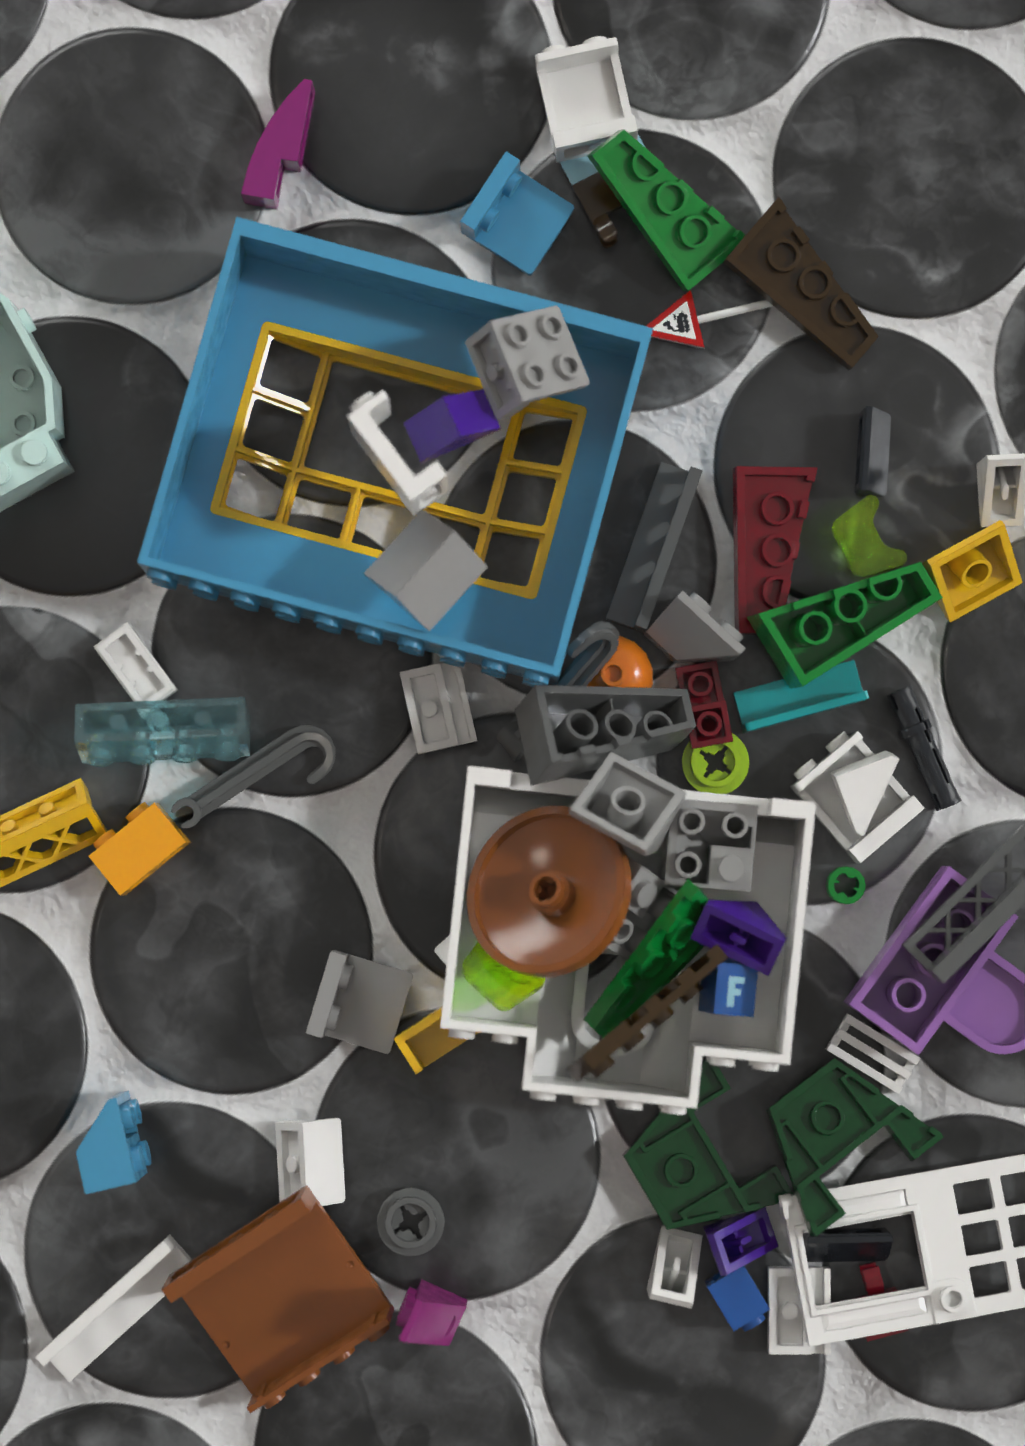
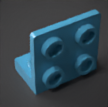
[460,151,574,276]

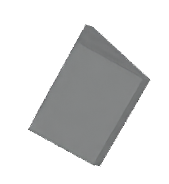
[364,509,488,632]
[568,752,687,856]

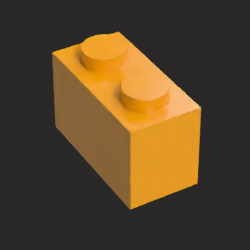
[88,802,191,896]

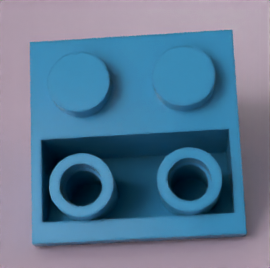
[76,1090,152,1195]

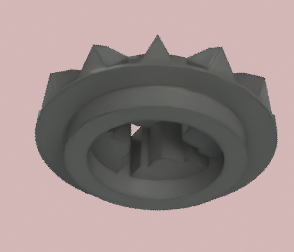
[377,1187,445,1256]

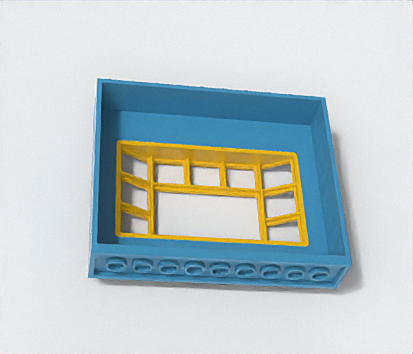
[137,217,653,687]

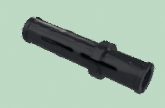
[887,685,962,811]

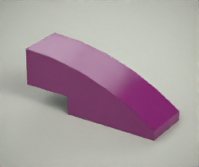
[241,79,315,209]

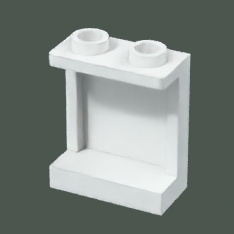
[535,36,638,163]
[347,390,449,517]
[790,731,925,863]

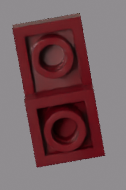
[675,661,733,750]

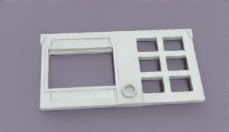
[778,1154,1025,1347]

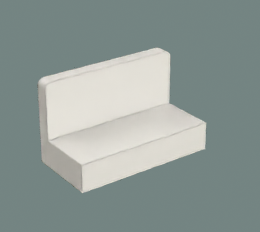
[275,1118,345,1206]

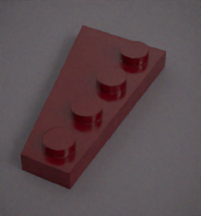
[733,466,818,635]

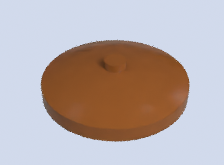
[467,806,632,978]

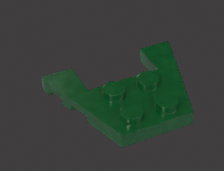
[622,1058,794,1230]
[766,1058,944,1238]

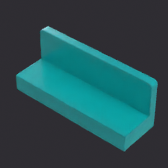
[732,660,869,734]

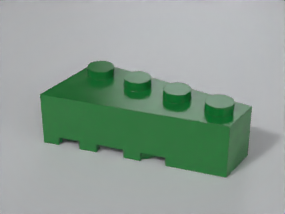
[747,562,943,689]

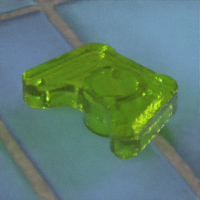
[831,495,907,577]
[461,941,545,1011]

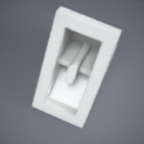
[976,453,1025,527]
[830,750,899,836]
[647,1226,703,1308]

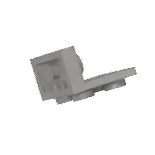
[464,306,590,421]
[306,950,413,1054]

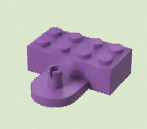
[843,866,1025,1055]

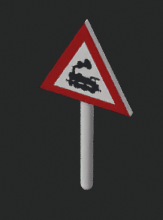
[646,290,773,349]

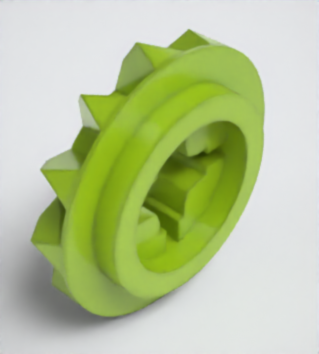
[682,733,749,794]

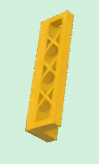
[0,778,107,888]

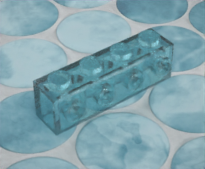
[74,697,250,767]

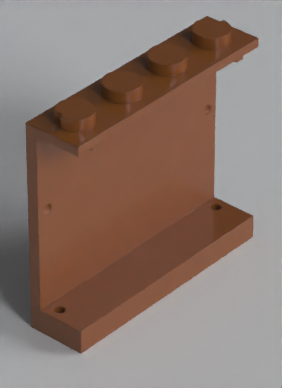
[161,1185,395,1413]

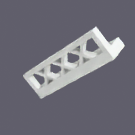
[35,1234,192,1382]

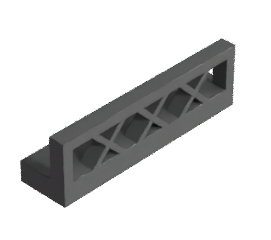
[605,462,703,634]
[901,825,1025,983]

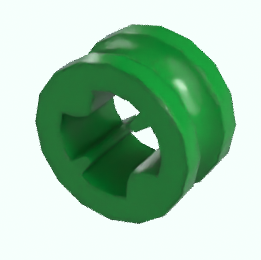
[825,866,866,904]

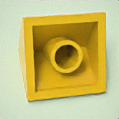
[922,520,1023,622]

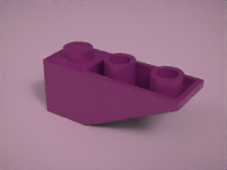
[395,1279,467,1346]

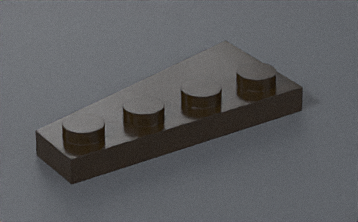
[723,197,879,370]
[566,944,728,1083]

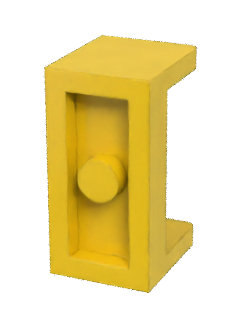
[393,1005,482,1074]

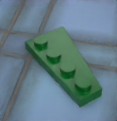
[587,129,745,291]
[583,879,709,1038]

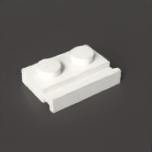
[400,663,477,755]
[767,1266,831,1355]

